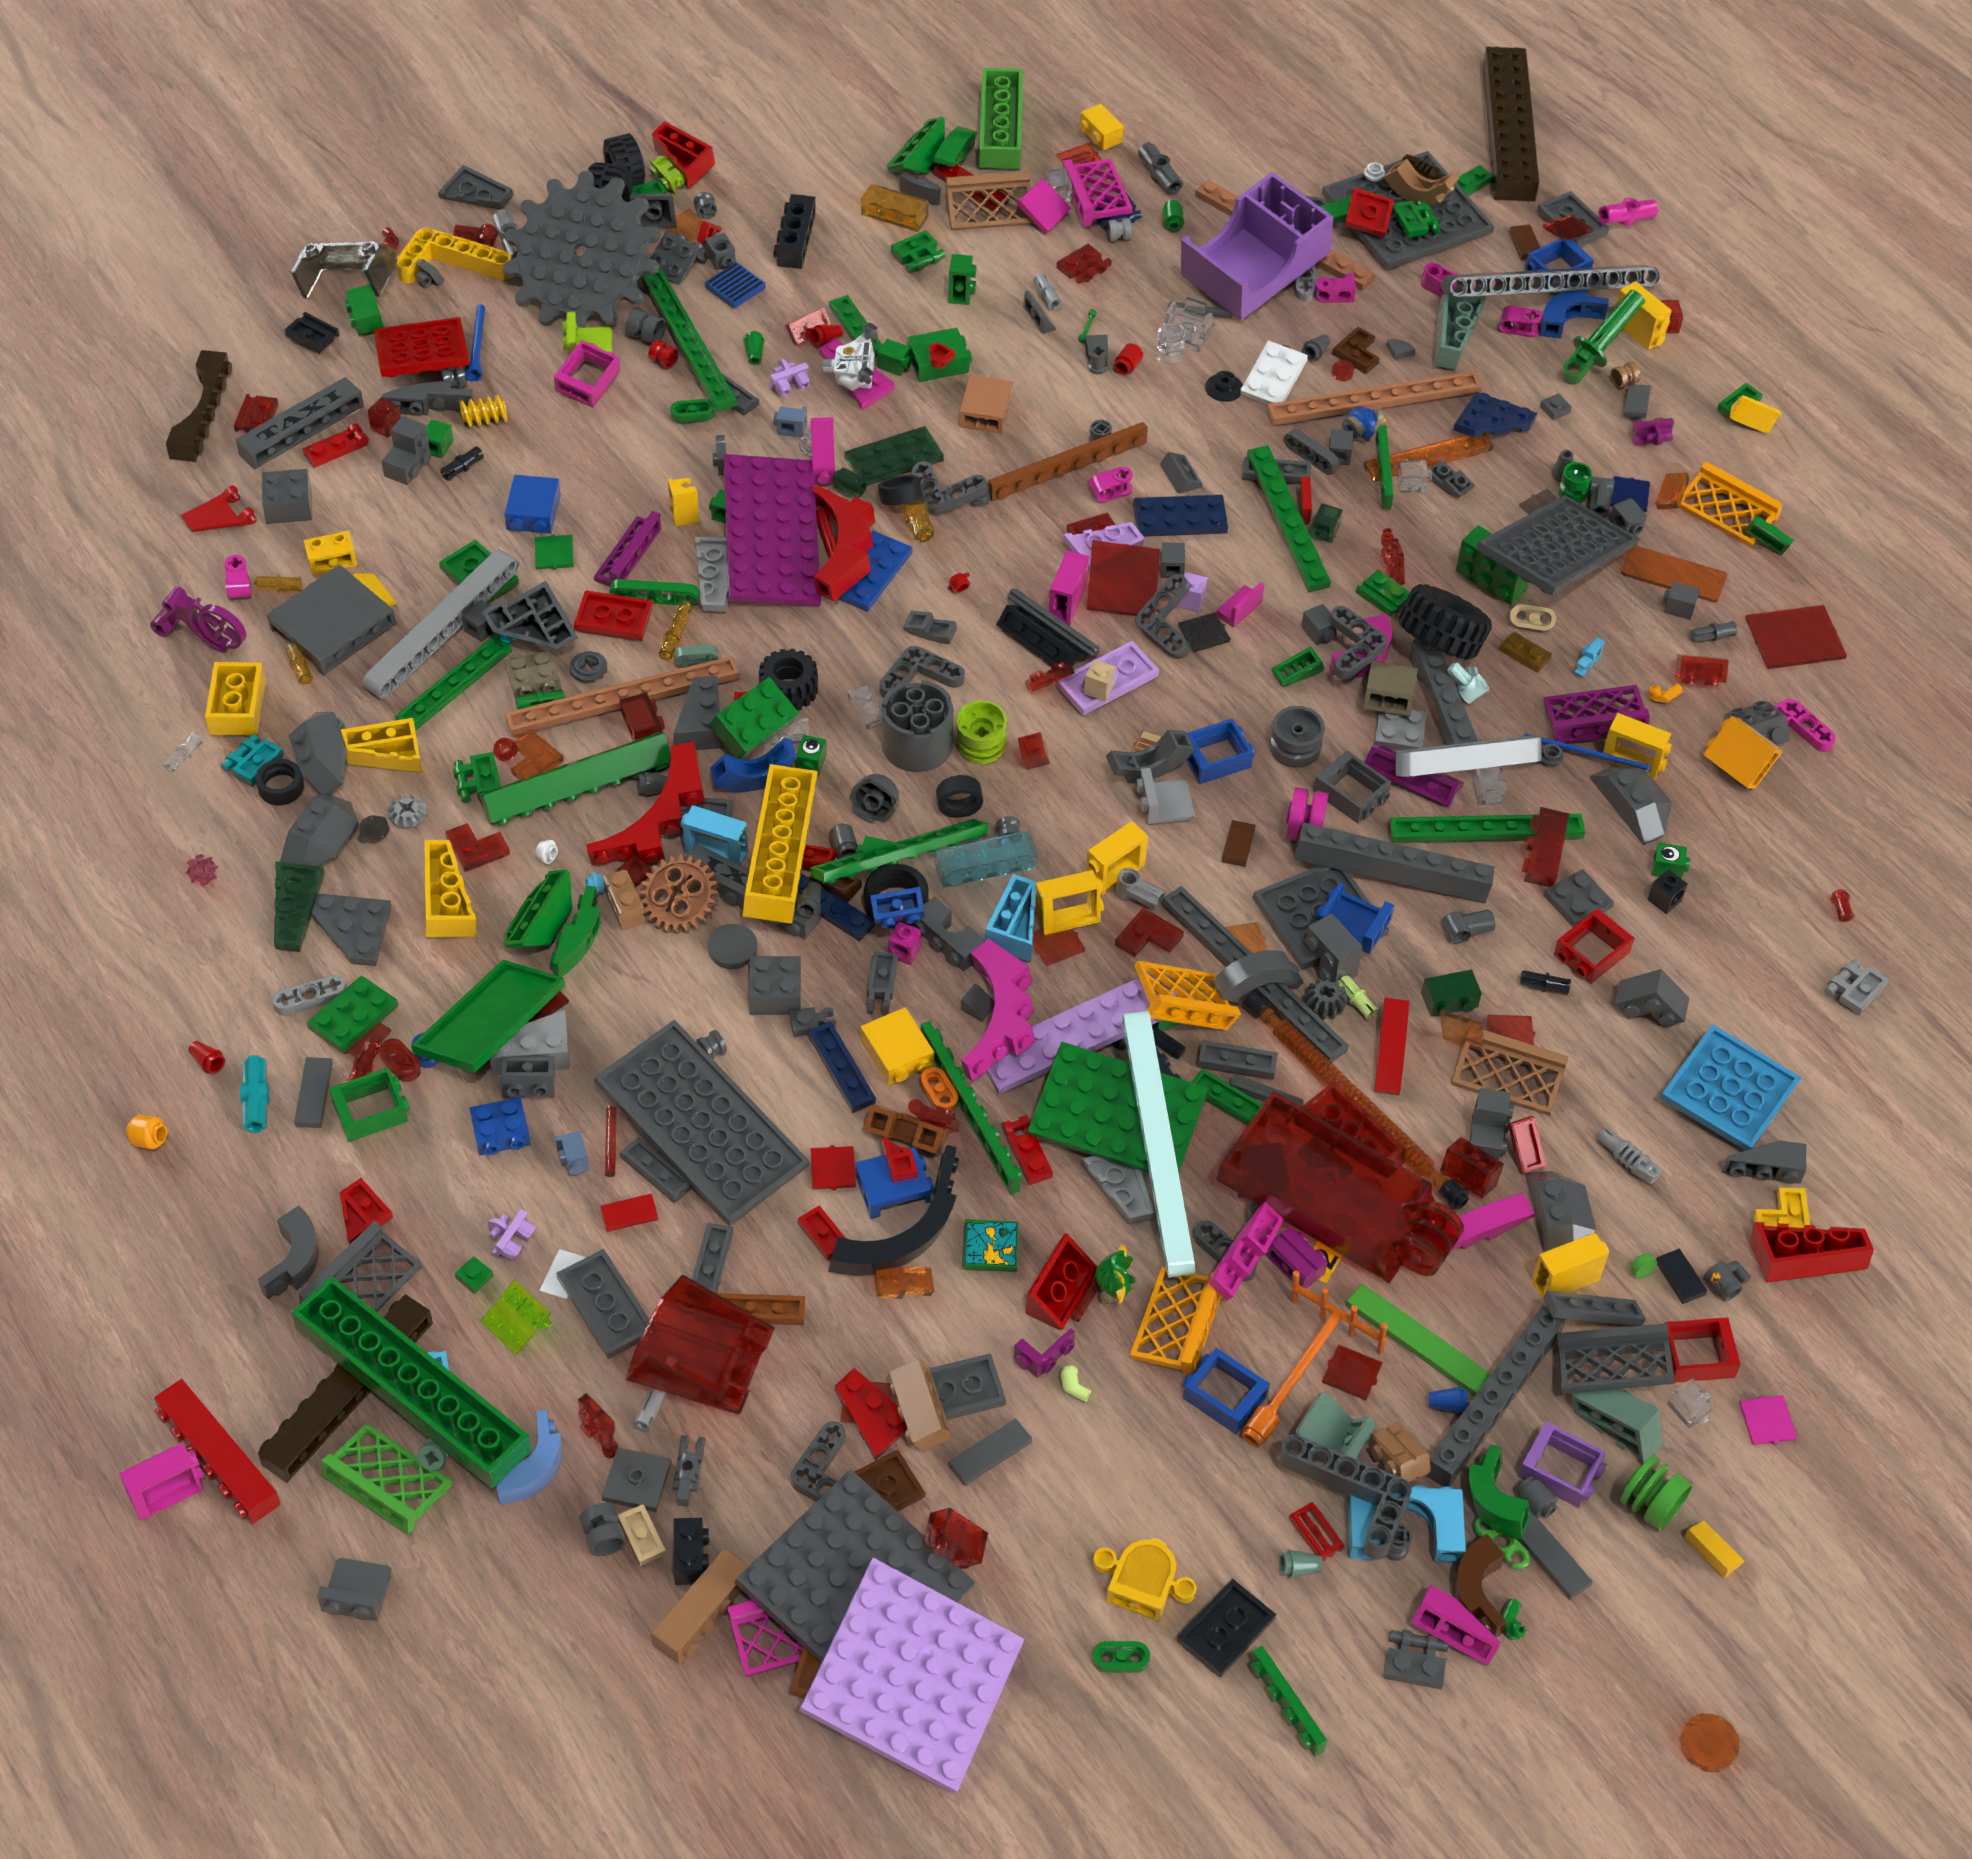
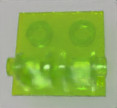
[480,1279,551,1355]

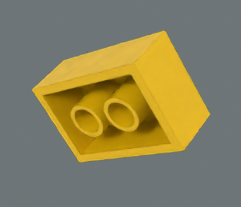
[205,662,266,736]

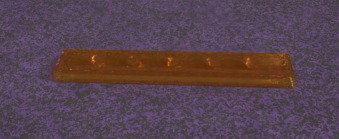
[1363,433,1494,482]

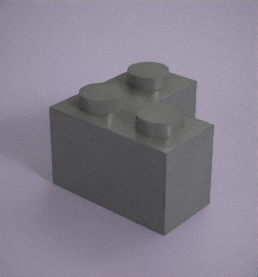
[382,416,431,485]
[1306,913,1363,982]
[1615,969,1690,1027]
[1467,1088,1514,1164]

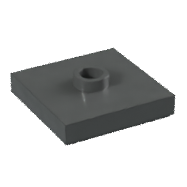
[602,1447,672,1512]

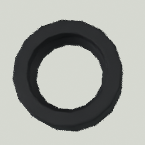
[878,475,923,505]
[255,759,304,805]
[936,775,983,818]

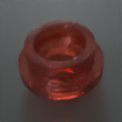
[493,738,517,761]

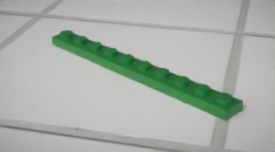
[641,268,737,412]

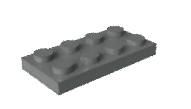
[556,1249,656,1359]

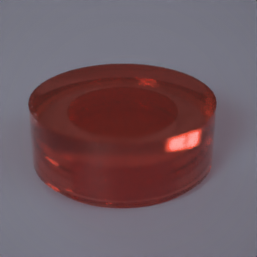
[1332,360,1354,381]

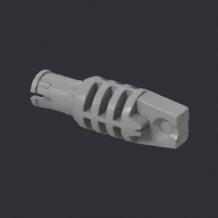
[1597,1127,1662,1184]

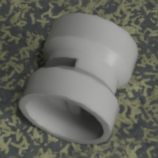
[1107,219,1132,241]

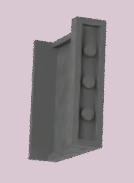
[267,564,396,676]

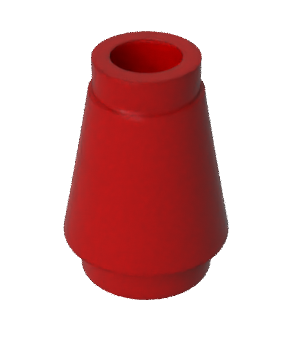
[810,324,843,347]
[188,1041,225,1073]

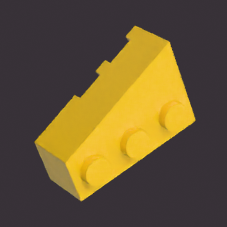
[341,718,423,773]

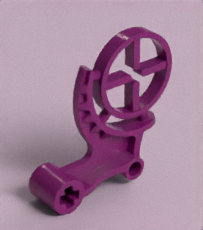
[150,586,246,653]

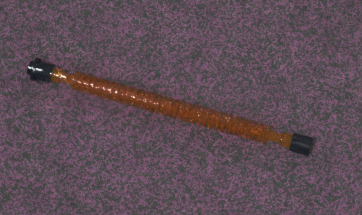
[1243,991,1469,1209]

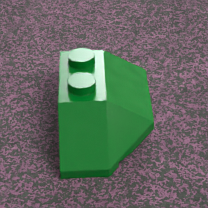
[887,117,945,175]
[504,869,572,948]

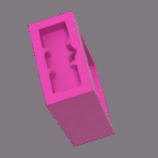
[554,340,620,408]
[119,1442,204,1521]

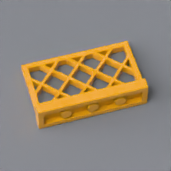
[1675,461,1783,548]
[1134,961,1241,1030]
[1130,1266,1222,1376]

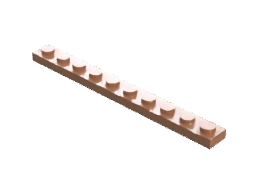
[1195,179,1375,291]
[1267,371,1482,425]
[505,656,740,736]

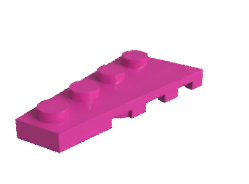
[820,338,894,410]

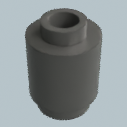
[829,823,858,859]
[1516,1476,1558,1518]

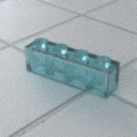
[935,830,1038,888]

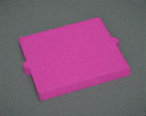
[1739,1395,1797,1445]

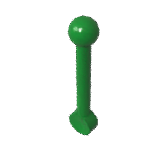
[1078,309,1097,343]

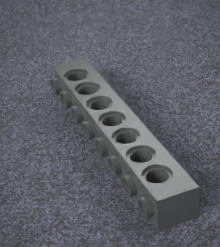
[1425,1305,1566,1487]

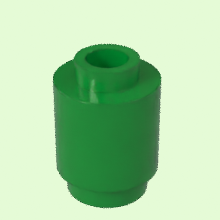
[1162,200,1184,231]

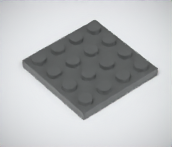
[1253,865,1389,970]

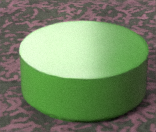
[1630,1253,1657,1279]

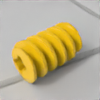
[459,395,508,428]

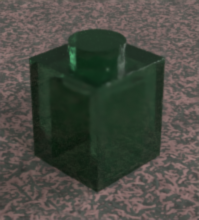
[1311,503,1343,543]

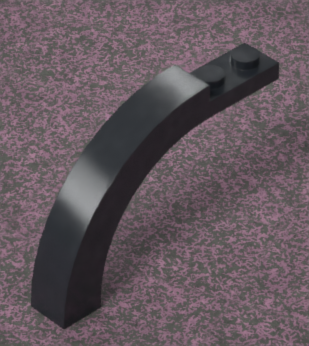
[828,1145,959,1275]

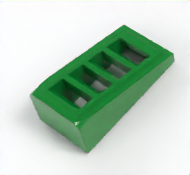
[1271,646,1324,687]

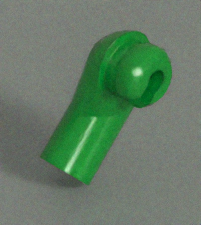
[1501,1598,1526,1640]

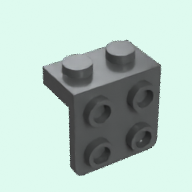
[651,230,709,285]
[1725,701,1790,745]
[317,1558,392,1621]

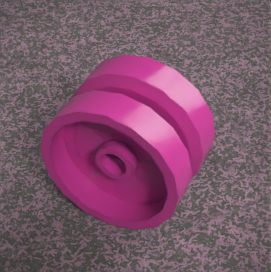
[1286,787,1329,841]

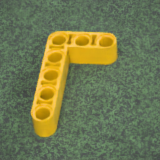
[396,228,511,284]

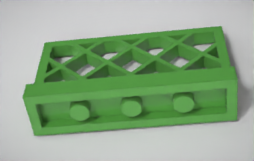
[321,1423,452,1535]

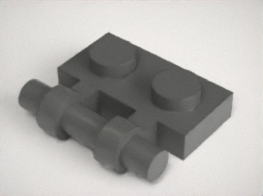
[1384,1629,1448,1690]

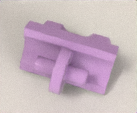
[768,359,810,397]
[488,1209,536,1261]

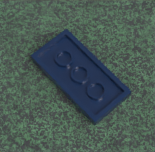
[1133,494,1228,537]

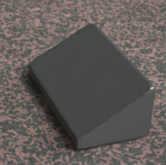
[1024,290,1056,334]
[1160,452,1203,493]

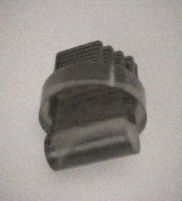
[358,815,390,844]

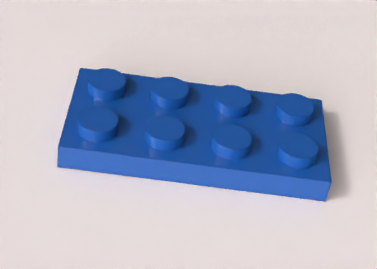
[838,531,912,612]

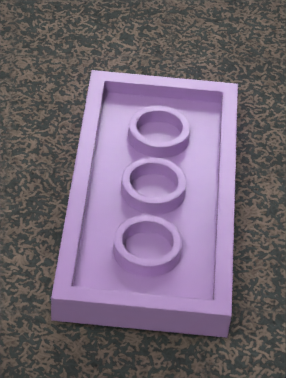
[1056,641,1160,716]

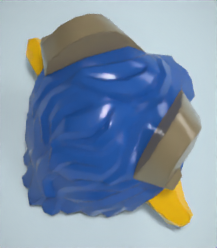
[1343,407,1386,441]

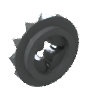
[570,651,607,683]

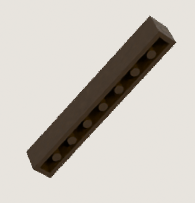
[258,1294,433,1483]

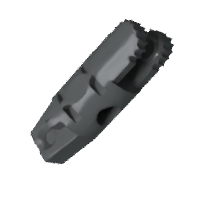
[672,1435,706,1506]

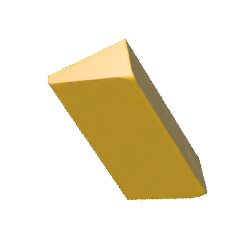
[1729,395,1781,434]
[353,573,397,607]
[1684,1521,1744,1579]

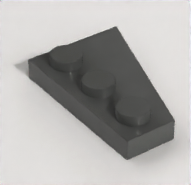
[438,165,514,208]

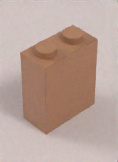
[959,375,1013,434]

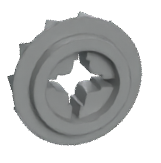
[388,794,427,828]

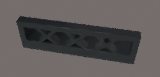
[996,605,1088,674]

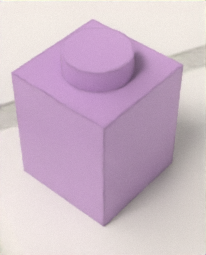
[1177,572,1208,612]

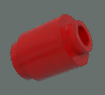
[1114,343,1143,375]

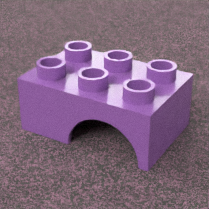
[1181,172,1333,320]

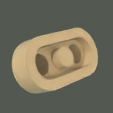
[1510,604,1556,631]

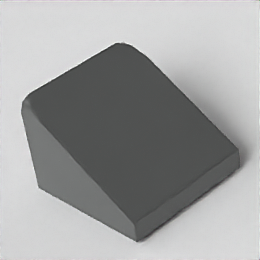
[961,984,995,1021]

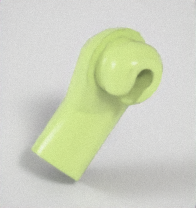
[1060,1365,1091,1402]

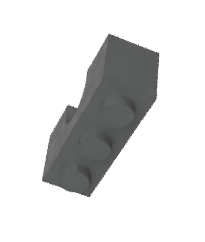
[913,897,985,972]

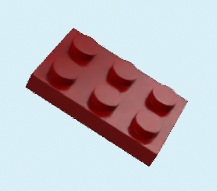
[574,590,653,641]

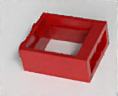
[1554,908,1635,984]
[1664,1317,1741,1383]

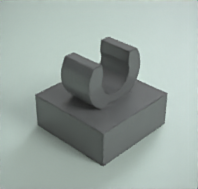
[415,259,444,289]

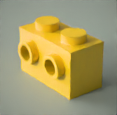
[1079,103,1124,151]
[303,531,357,575]

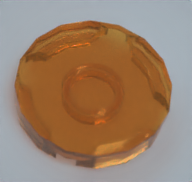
[1680,1714,1740,1772]

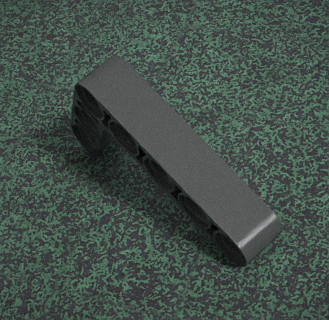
[1279,1434,1412,1560]

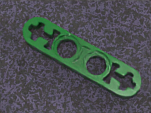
[609,579,700,606]

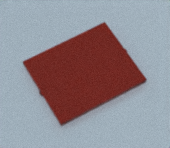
[1087,540,1160,618]
[1745,605,1847,669]

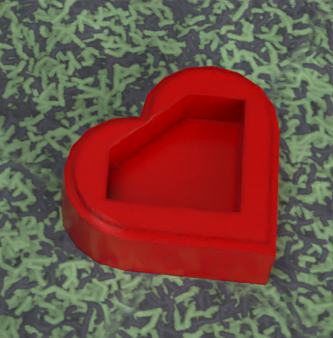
[929,343,956,368]

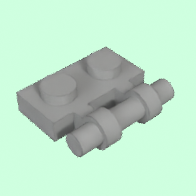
[1824,959,1889,1015]

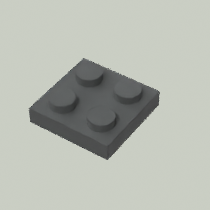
[1543,869,1614,927]

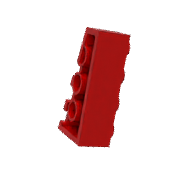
[1749,1222,1874,1283]

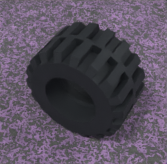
[603,133,645,186]
[759,649,818,711]

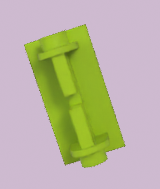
[648,156,684,195]

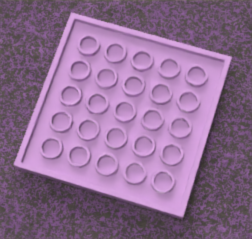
[799,1558,1024,1794]

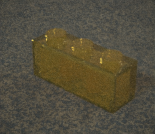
[861,183,929,232]

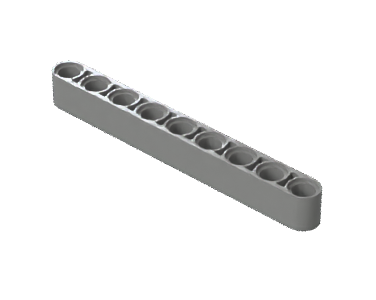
[362,549,519,699]

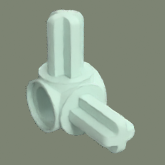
[1447,663,1489,704]

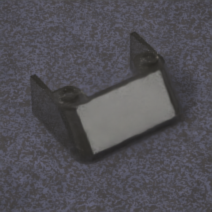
[291,241,398,299]

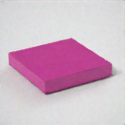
[1016,178,1072,234]

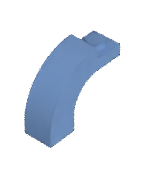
[497,1410,563,1504]

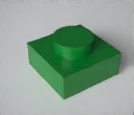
[455,1256,494,1294]

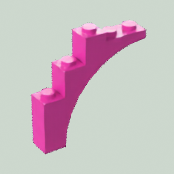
[961,939,1036,1082]

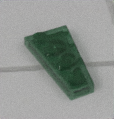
[274,861,325,952]

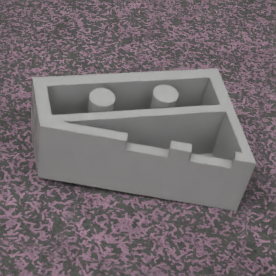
[490,1010,570,1075]

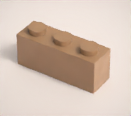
[889,1358,952,1452]

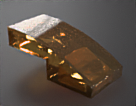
[874,1267,934,1299]

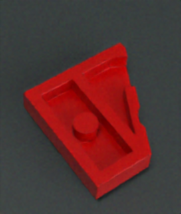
[339,1178,393,1245]

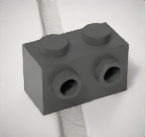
[501,1057,556,1097]

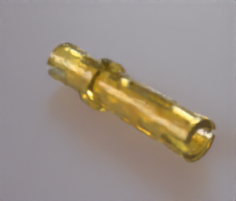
[658,601,693,661]

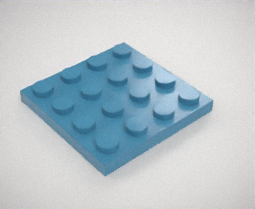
[1660,1024,1802,1151]

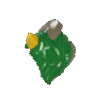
[1095,1244,1136,1304]

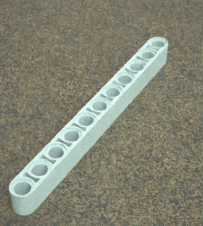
[1122,1011,1195,1278]

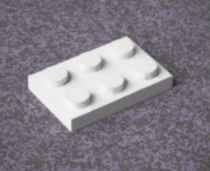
[1241,341,1308,405]

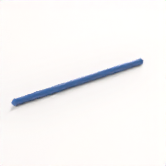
[1523,733,1651,770]

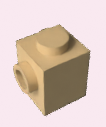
[1084,659,1116,702]

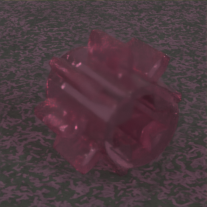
[185,854,218,886]

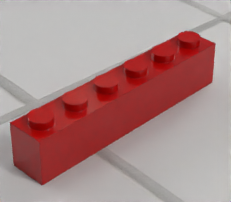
[154,1378,281,1524]

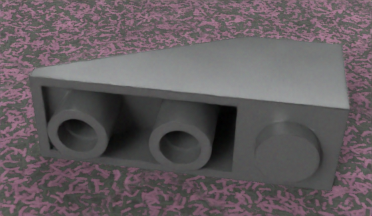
[1722,1140,1806,1184]

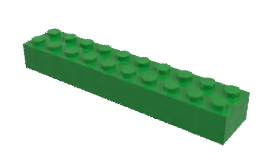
[291,1276,532,1489]

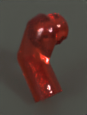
[380,227,399,254]

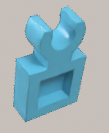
[1575,637,1605,677]

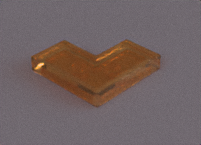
[511,729,564,780]

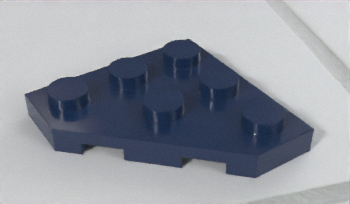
[1453,391,1538,438]

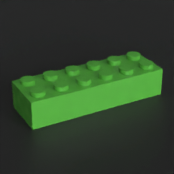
[979,68,1023,169]

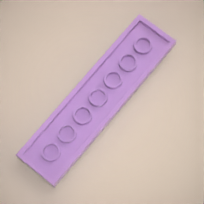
[987,973,1177,1094]

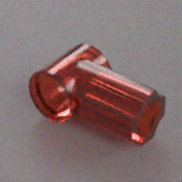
[453,224,498,247]

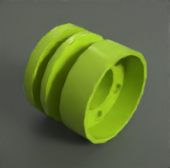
[956,700,1007,764]

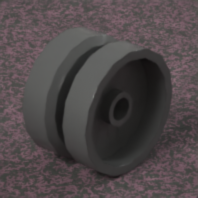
[1270,706,1325,767]

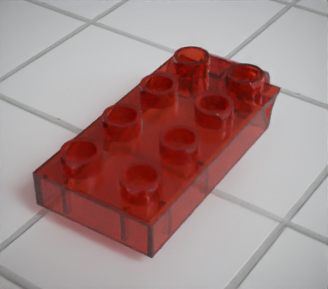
[1216,1091,1464,1284]

